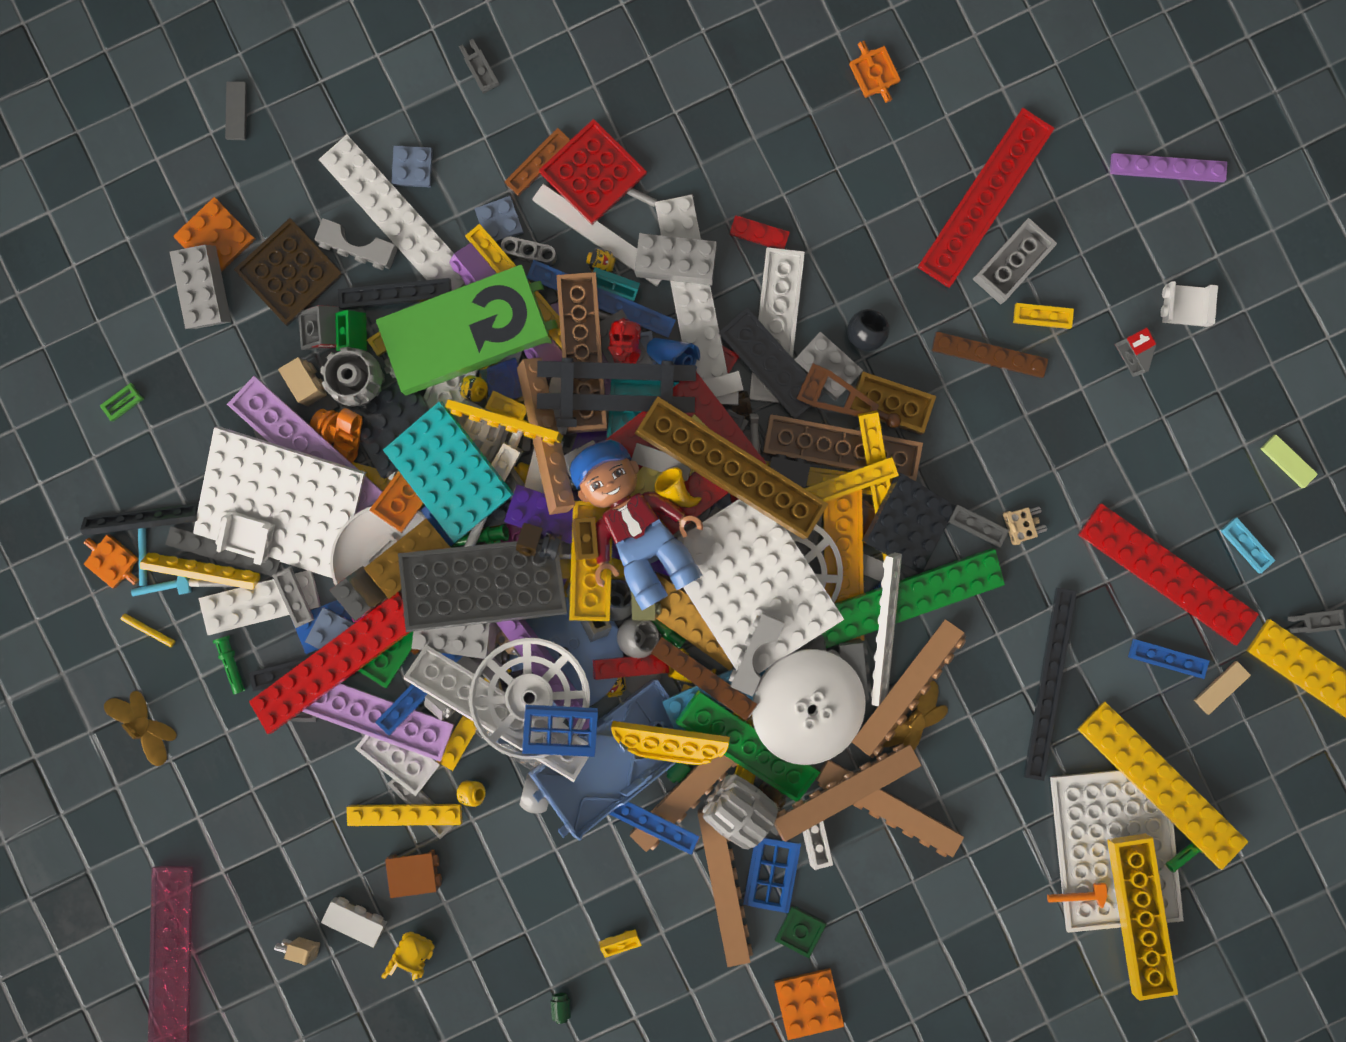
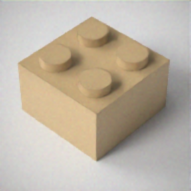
[278,357,327,406]

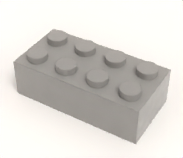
[973,218,1057,304]
[635,233,717,285]
[170,245,231,329]
[412,622,497,659]

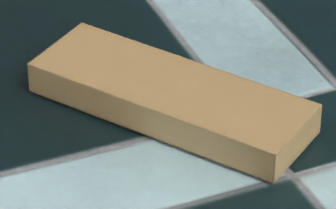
[1194,661,1251,715]

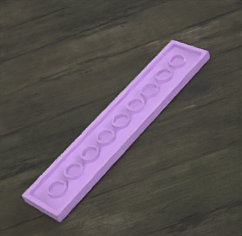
[227,376,383,514]

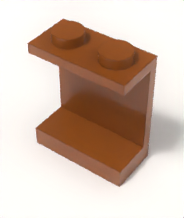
[385,849,442,898]

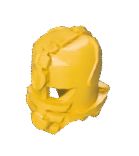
[381,932,435,981]

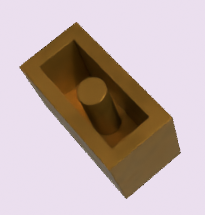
[572,517,598,560]

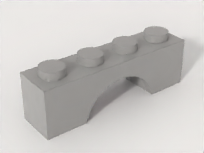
[314,218,398,270]
[729,612,785,697]

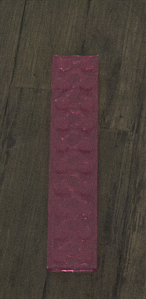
[148,866,193,1042]

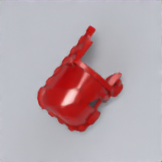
[607,318,641,364]

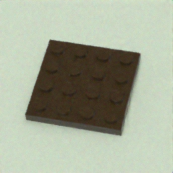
[234,218,343,326]

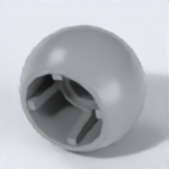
[617,618,659,658]
[519,773,550,814]

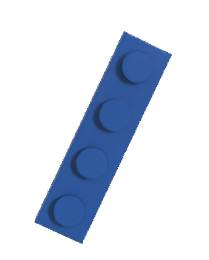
[1128,639,1209,679]

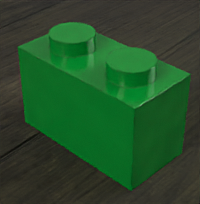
[335,310,367,351]

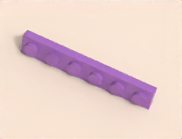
[1110,153,1227,182]

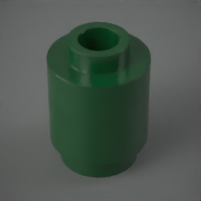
[666,763,693,783]
[550,992,571,1024]

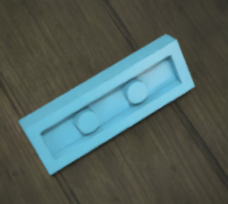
[1220,517,1276,573]

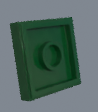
[775,905,827,958]

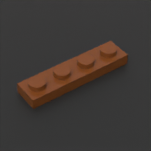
[504,128,570,197]

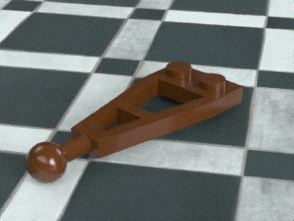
[796,363,901,428]

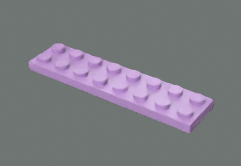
[302,683,455,761]

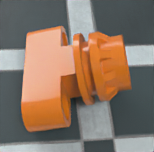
[310,408,362,463]

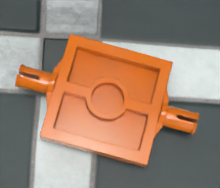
[849,41,901,103]
[84,534,139,588]

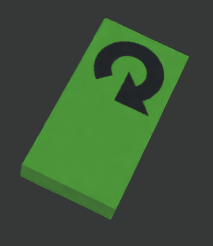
[376,264,558,395]

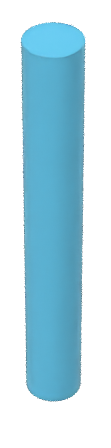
[138,528,147,586]

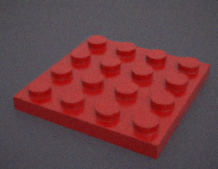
[539,119,647,225]

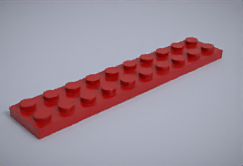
[917,108,1055,288]
[1078,503,1259,645]
[249,592,410,734]

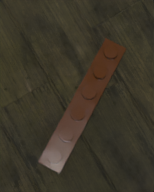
[931,332,1048,378]
[651,637,758,721]

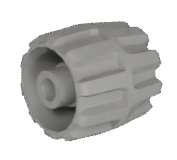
[320,347,385,407]
[454,400,509,464]
[702,774,778,850]

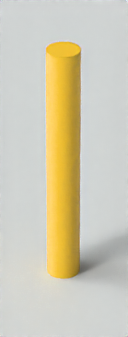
[121,613,176,648]

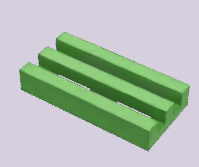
[100,383,144,421]

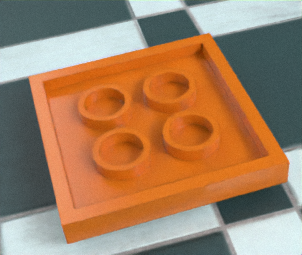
[173,197,256,272]
[774,968,844,1040]

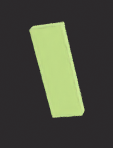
[1260,435,1318,488]

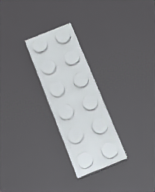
[199,570,321,635]

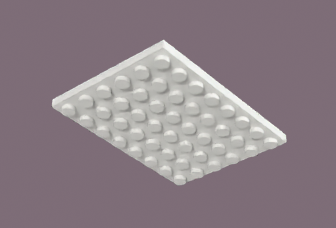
[193,426,366,578]
[677,499,844,673]
[1050,770,1184,932]

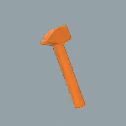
[1047,883,1107,908]

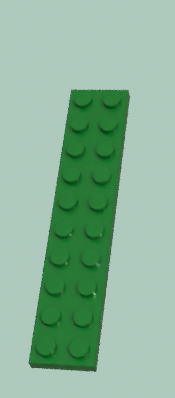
[822,548,1005,648]

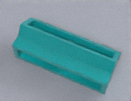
[593,267,640,301]

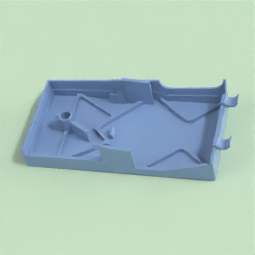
[528,679,677,840]

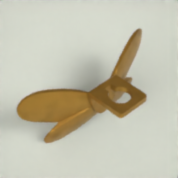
[882,681,948,751]
[104,691,177,766]

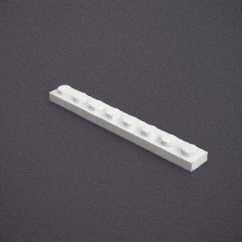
[871,552,902,706]

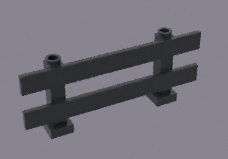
[537,358,696,427]

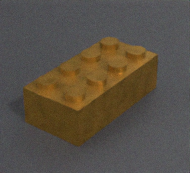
[850,372,936,435]
[364,519,451,599]

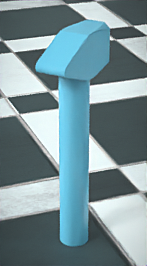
[131,576,192,596]

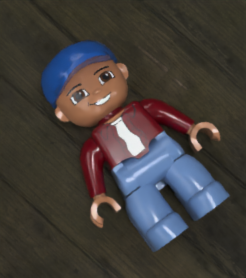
[570,439,703,610]

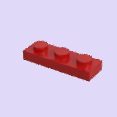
[729,215,790,249]

